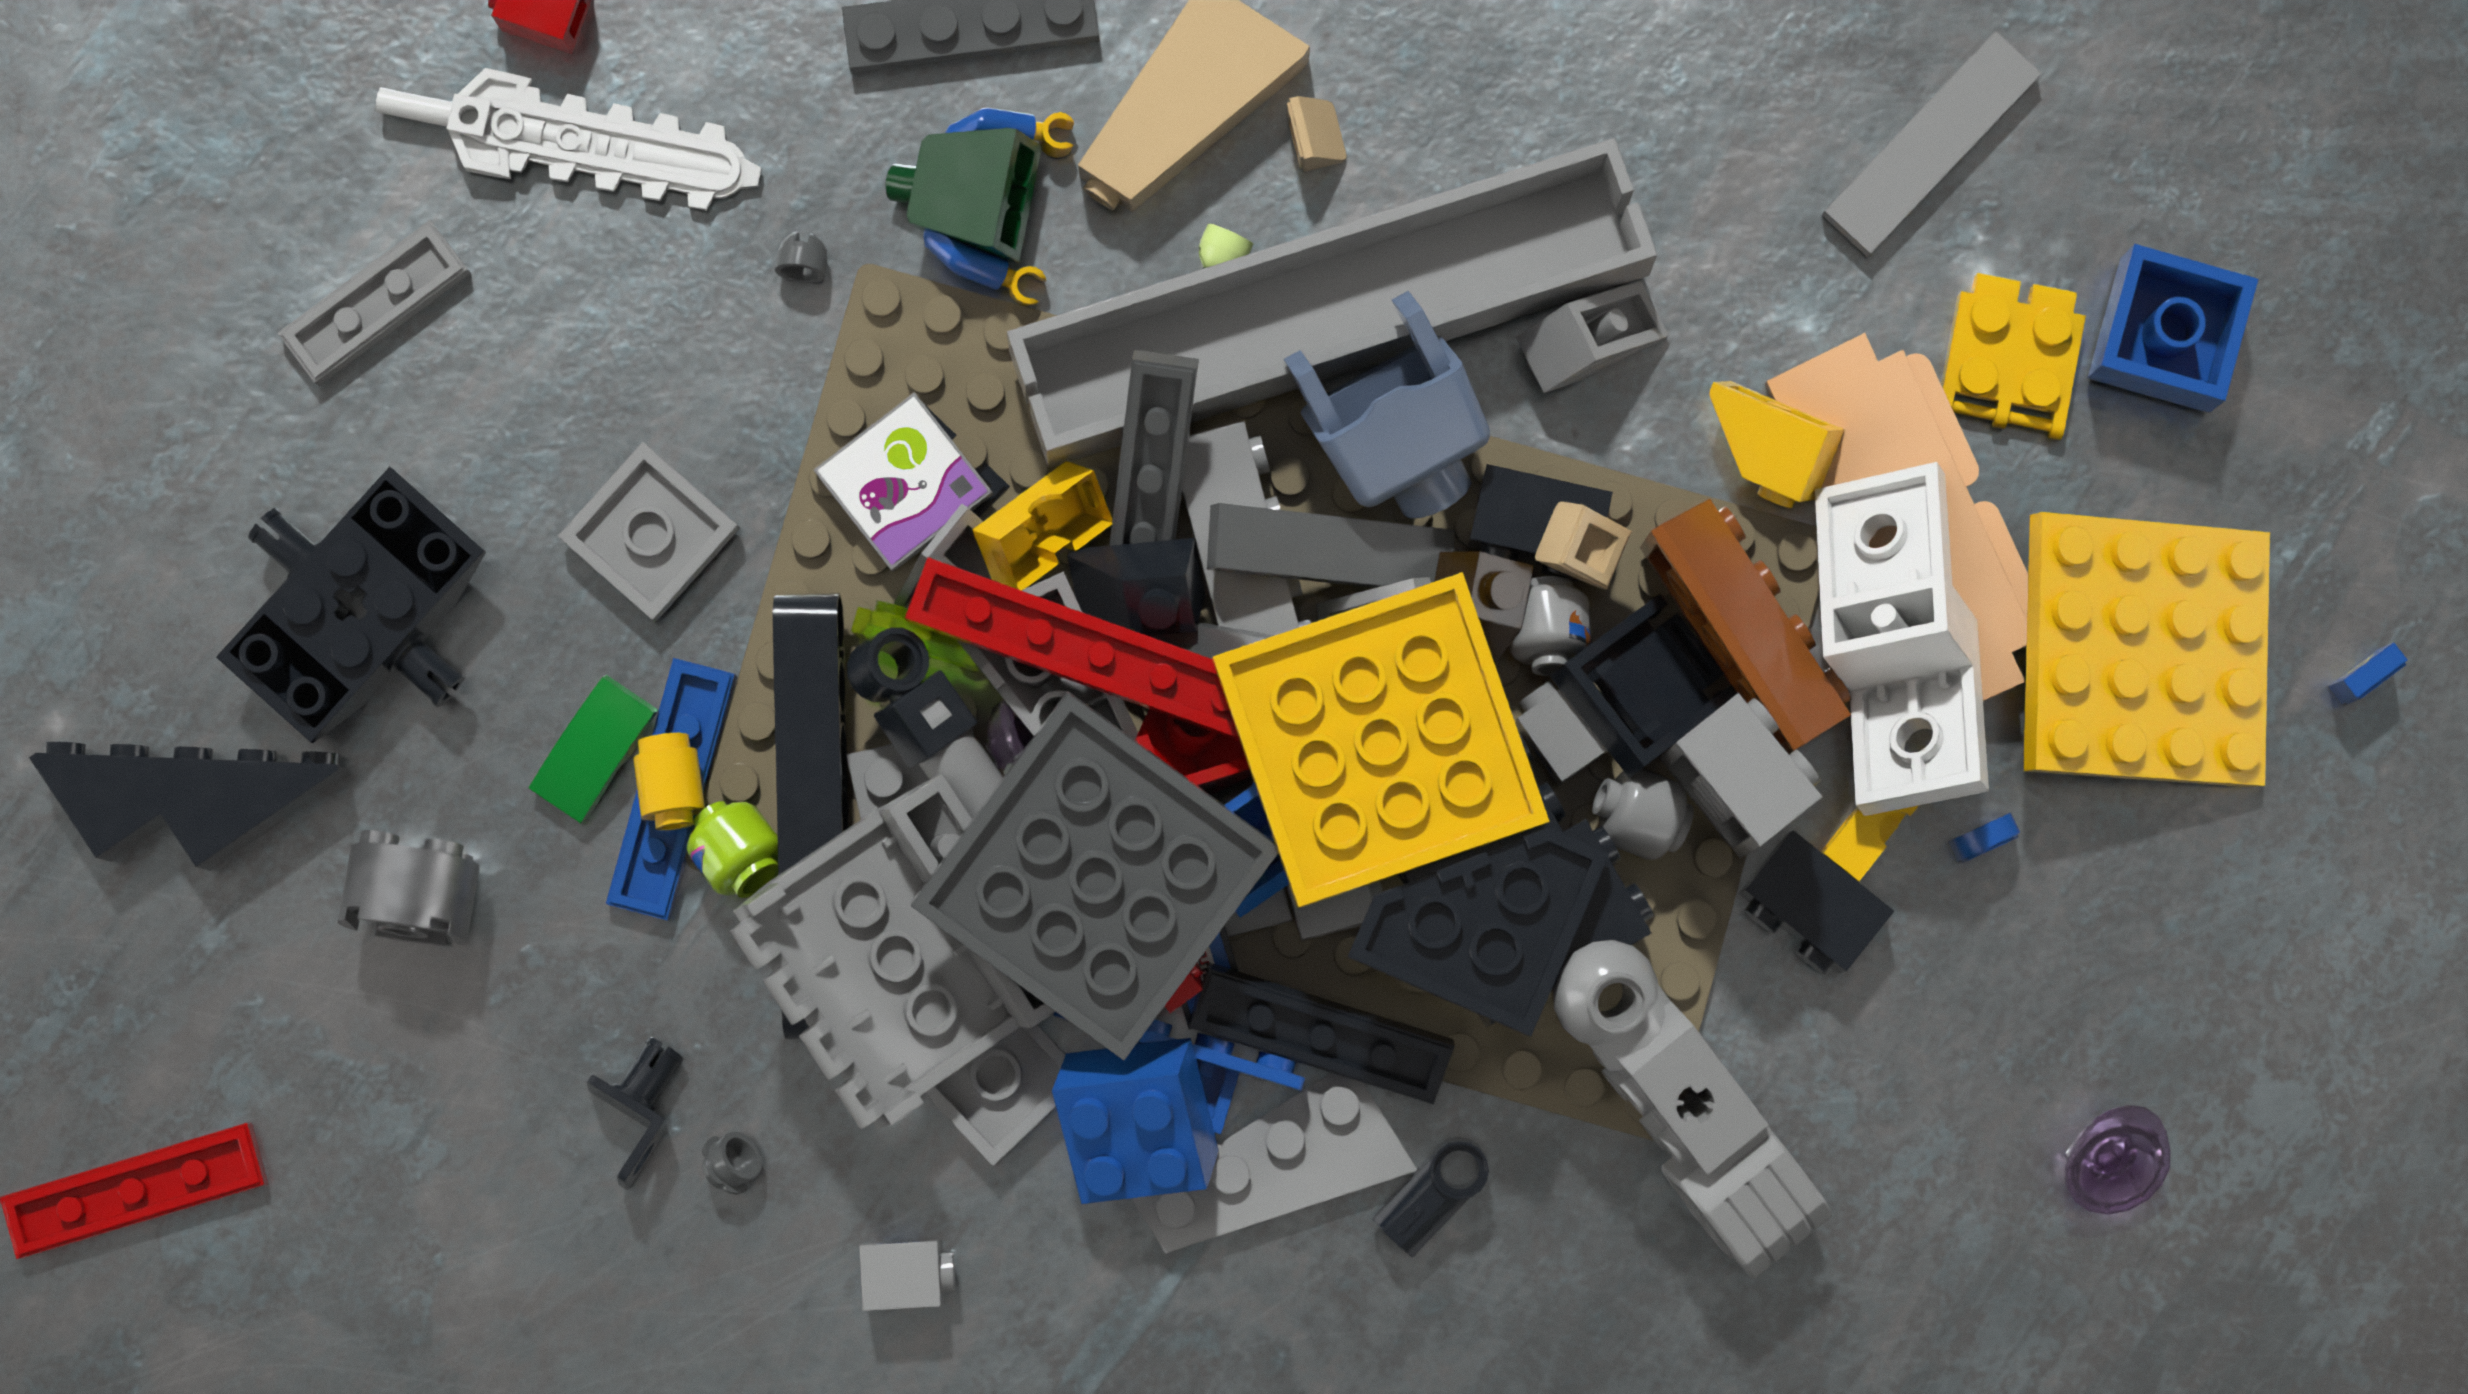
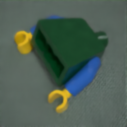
[885,108,1074,306]

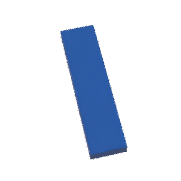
[606,658,737,921]

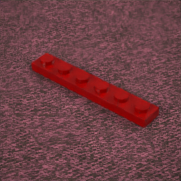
[905,557,1240,741]

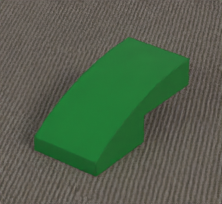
[528,675,658,824]

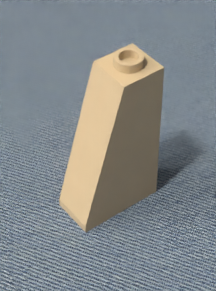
[1078,0,1310,212]

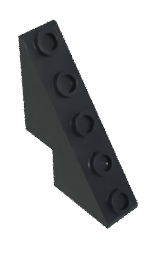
[29,742,351,871]

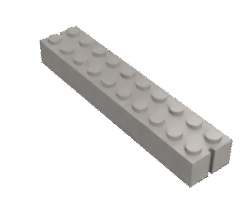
[1007,138,1657,469]

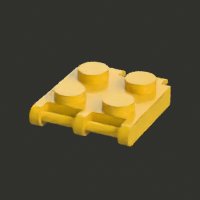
[1941,273,2086,441]

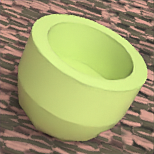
[1199,224,1254,268]

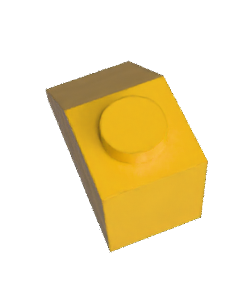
[1709,381,1845,508]

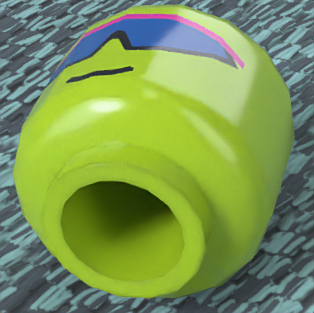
[687,801,778,898]

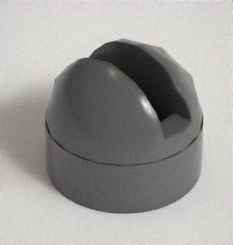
[775,232,827,283]

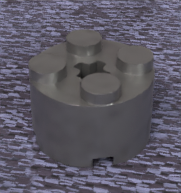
[337,830,480,945]

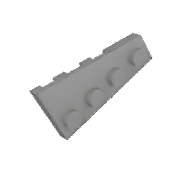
[1132,1073,1418,1253]

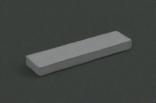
[1822,31,2042,257]

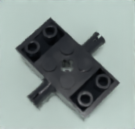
[216,466,486,743]

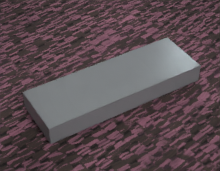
[278,220,471,386]

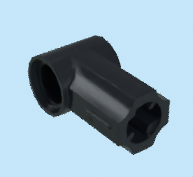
[1372,1137,1489,1258]

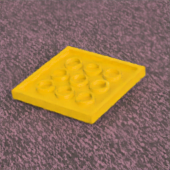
[2024,512,2270,787]
[1212,572,1550,909]

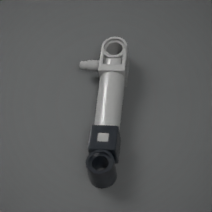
[847,627,1003,819]

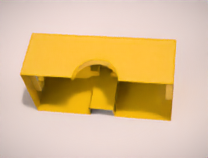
[972,461,1113,591]
[1820,805,1919,882]

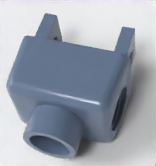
[1284,291,1490,518]

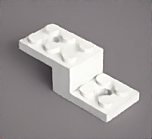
[1815,462,1989,816]

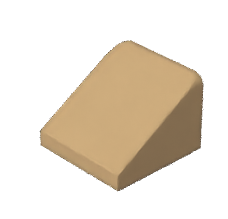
[1286,96,1347,172]
[1535,501,1632,590]

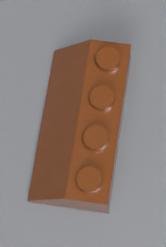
[1640,499,1851,755]

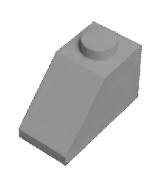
[1516,280,1669,393]

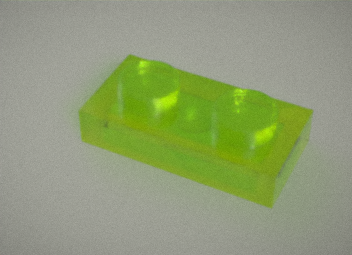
[851,600,980,672]

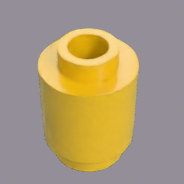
[633,733,705,830]

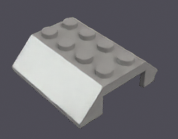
[730,774,1056,1130]

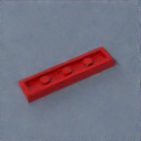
[0,1123,269,1259]

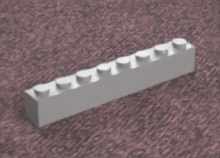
[1182,421,1383,942]

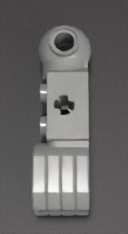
[1553,940,1832,1279]

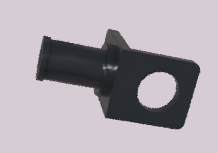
[586,1037,683,1190]

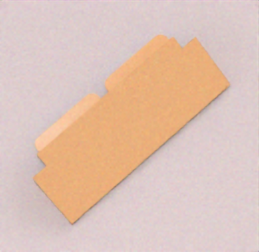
[1765,333,2028,702]

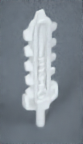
[375,68,762,211]

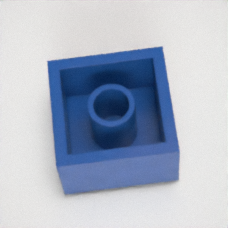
[2087,244,2259,413]
[1052,1038,1219,1204]

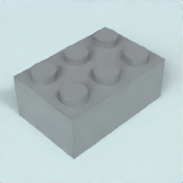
[1659,693,1822,858]

